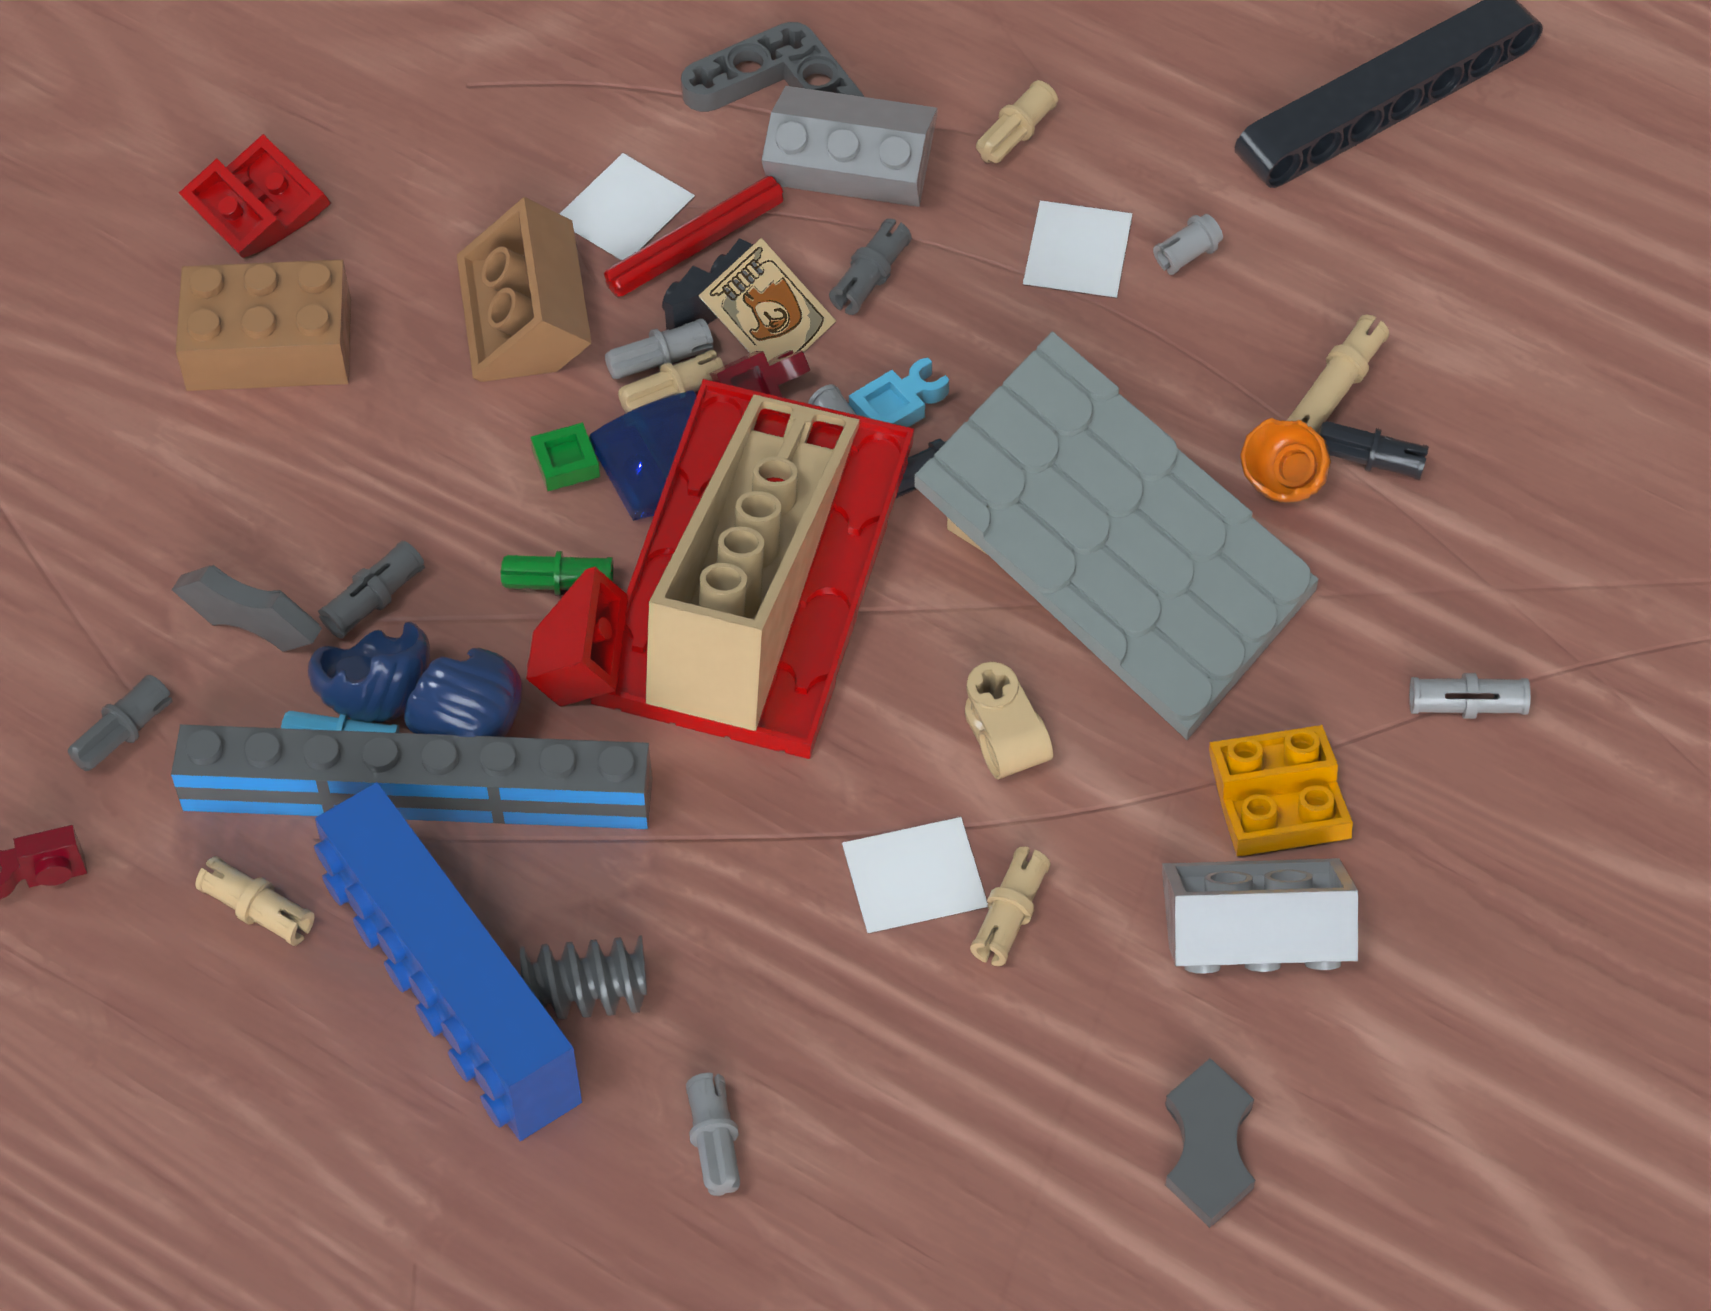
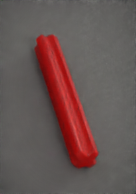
[604,176,784,297]

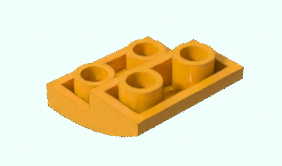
[1209,725,1353,857]

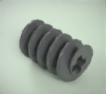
[520,935,647,1020]

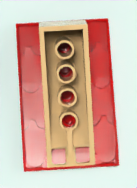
[591,379,914,759]

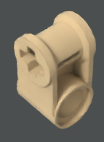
[965,662,1053,780]

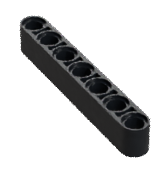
[1234,0,1543,188]

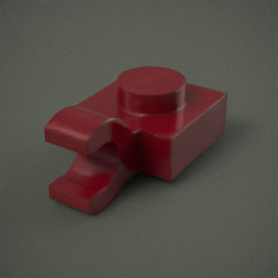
[709,350,811,398]
[0,825,88,899]

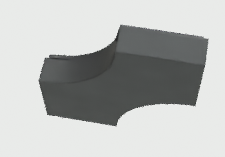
[172,565,322,652]
[1165,1058,1255,1228]

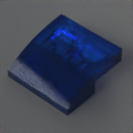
[589,390,697,521]

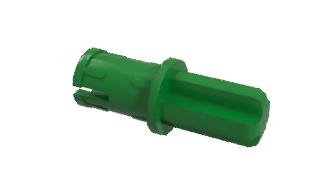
[500,551,614,596]

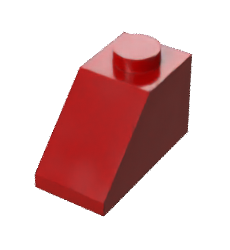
[526,567,628,707]

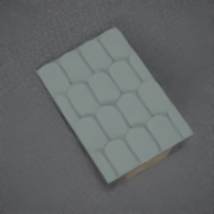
[915,331,1318,740]

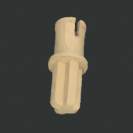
[976,80,1058,163]
[618,350,724,415]

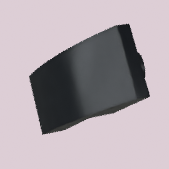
[662,238,753,330]

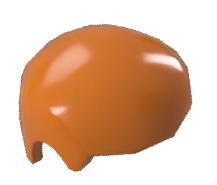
[1240,418,1331,503]

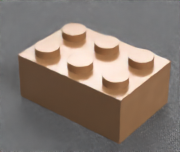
[176,259,351,391]

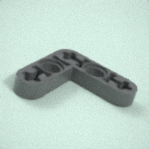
[681,22,864,112]

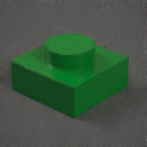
[530,422,600,492]

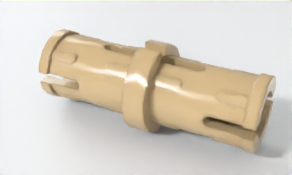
[970,847,1051,966]
[195,856,315,946]

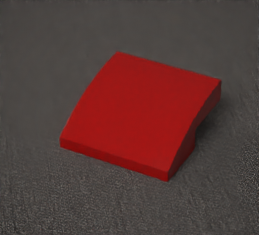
[178,134,331,258]

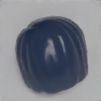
[308,622,430,723]
[404,648,522,737]

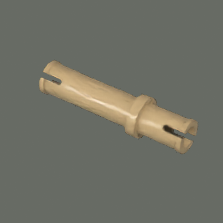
[1286,315,1389,433]

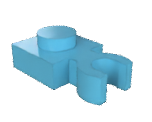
[849,358,949,427]

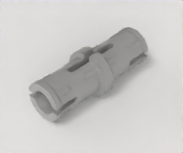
[1409,673,1531,719]

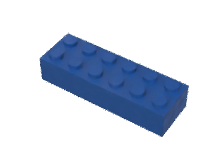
[314,782,582,1142]

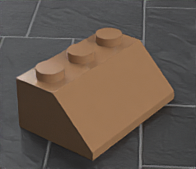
[457,197,592,382]

